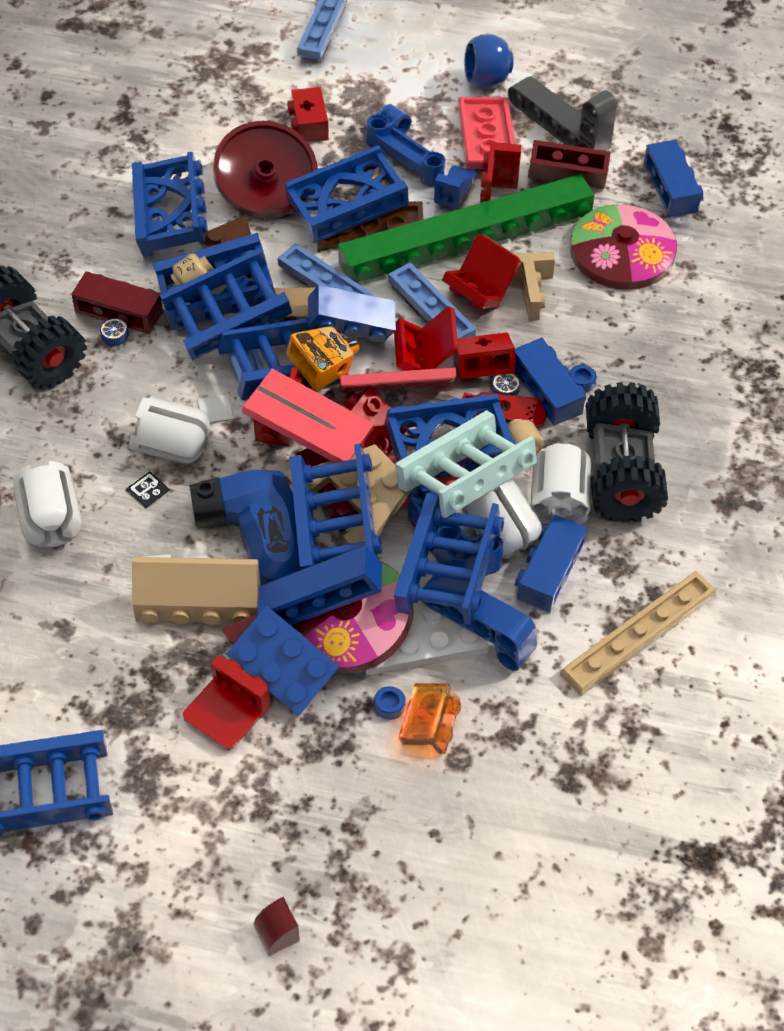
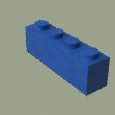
[257,545,382,626]

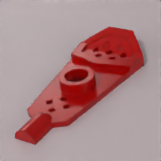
[462,392,547,428]

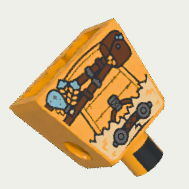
[286,326,359,392]

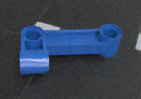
[366,104,446,187]

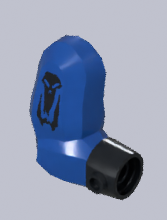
[189,469,302,586]

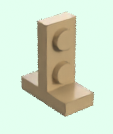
[512,252,555,321]

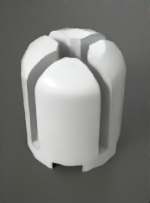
[129,395,210,465]
[530,443,592,525]
[13,461,82,548]
[461,478,542,559]

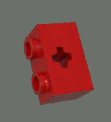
[287,87,329,142]
[454,332,515,379]

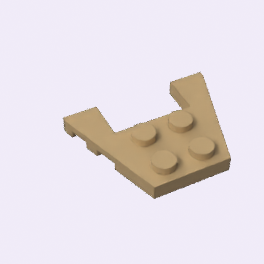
[288,445,413,544]

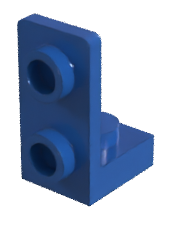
[434,165,476,210]

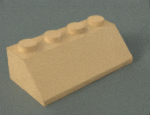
[132,557,260,625]

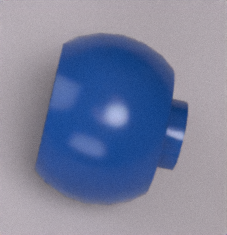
[464,34,514,89]

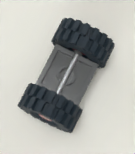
[0,265,87,390]
[585,382,668,522]

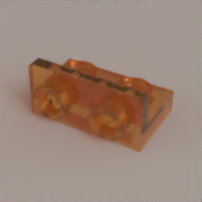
[398,683,461,754]

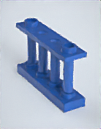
[160,247,292,361]
[218,318,348,400]
[289,443,383,570]
[394,493,504,625]
[0,730,113,835]

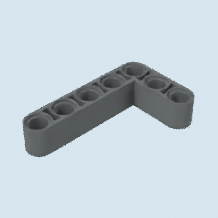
[507,76,617,151]

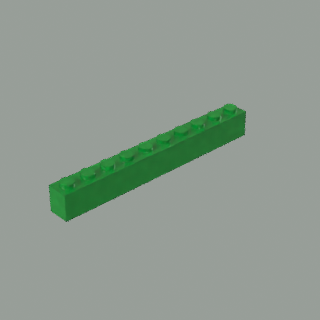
[338,174,595,283]

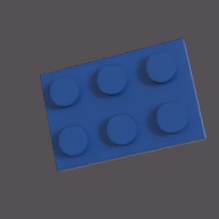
[225,605,340,716]

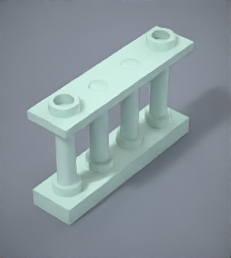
[395,410,537,518]

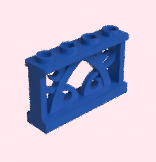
[285,145,409,243]
[132,151,208,257]
[153,233,276,330]
[384,394,516,478]

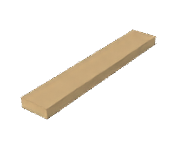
[560,571,717,696]

